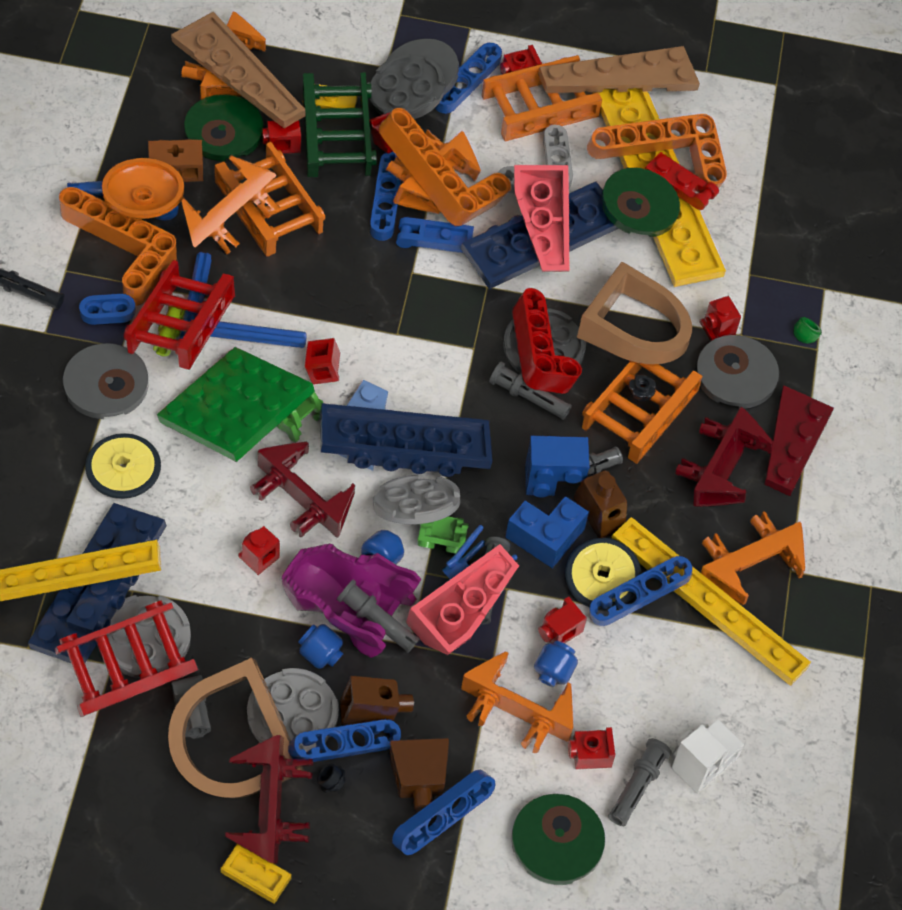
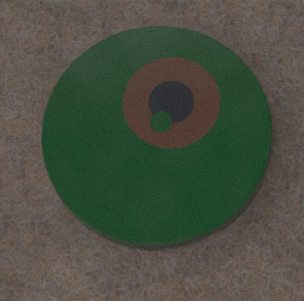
[184,94,263,161]
[602,168,680,237]
[511,794,605,885]

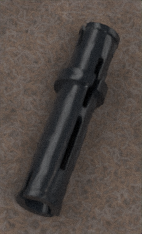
[0,268,65,310]

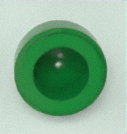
[793,317,822,344]

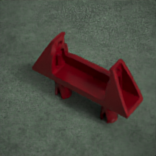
[676,407,773,507]
[250,441,356,538]
[225,735,313,864]

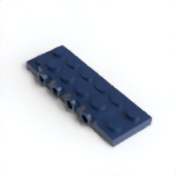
[461,181,619,289]
[320,403,492,477]
[28,503,167,664]

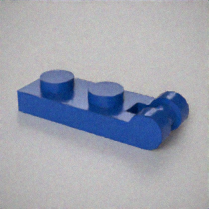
[396,217,474,253]

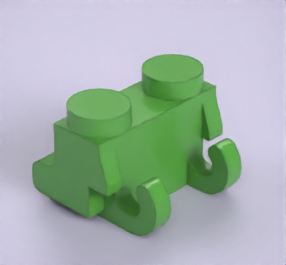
[277,392,323,443]
[417,516,469,554]

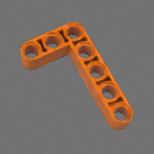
[379,108,511,226]
[587,114,727,188]
[59,187,177,306]

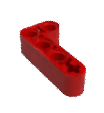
[512,288,582,394]

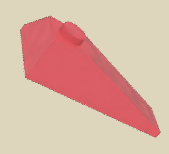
[514,165,570,272]
[406,544,519,655]

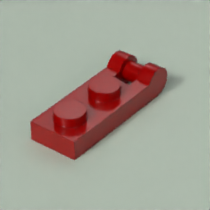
[645,152,719,210]

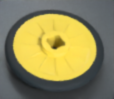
[85,433,161,499]
[565,538,641,611]

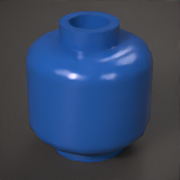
[361,530,404,565]
[298,624,343,669]
[534,641,578,687]

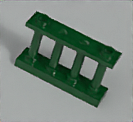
[303,72,376,177]

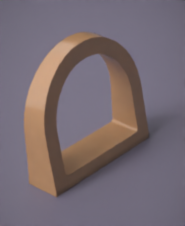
[577,262,692,364]
[168,658,304,798]

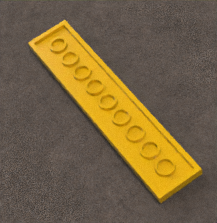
[592,88,726,287]

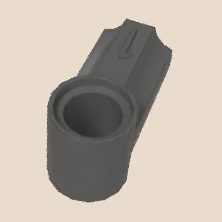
[171,675,211,739]

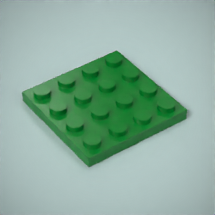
[157,347,315,462]

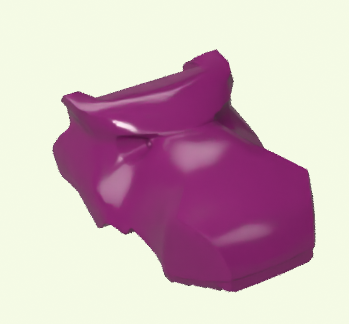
[281,543,421,658]

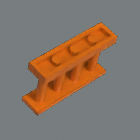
[482,55,602,142]
[215,142,325,257]
[582,361,703,464]

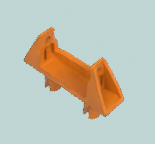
[182,11,266,100]
[386,130,481,214]
[181,155,280,255]
[701,511,805,605]
[461,651,573,753]

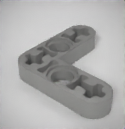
[498,125,573,193]

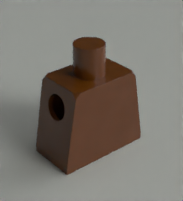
[574,470,627,538]
[339,676,414,726]
[389,738,449,812]

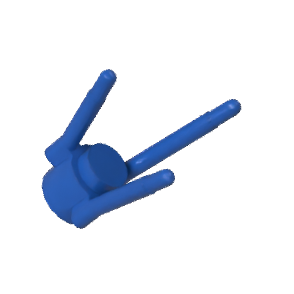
[442,525,518,579]

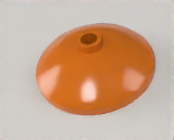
[102,158,184,219]

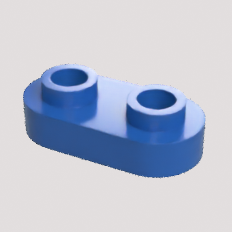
[79,294,136,325]

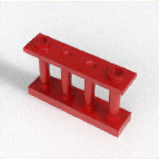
[124,260,235,370]
[54,600,198,717]

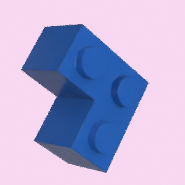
[525,436,590,497]
[505,496,589,569]

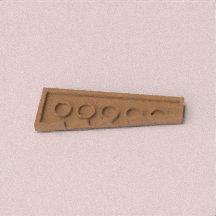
[171,11,305,128]
[538,46,700,93]

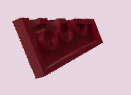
[764,385,834,496]

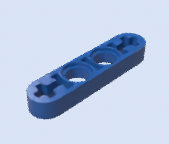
[435,42,502,114]
[370,152,402,241]
[590,556,692,626]
[288,719,401,762]
[392,769,496,855]

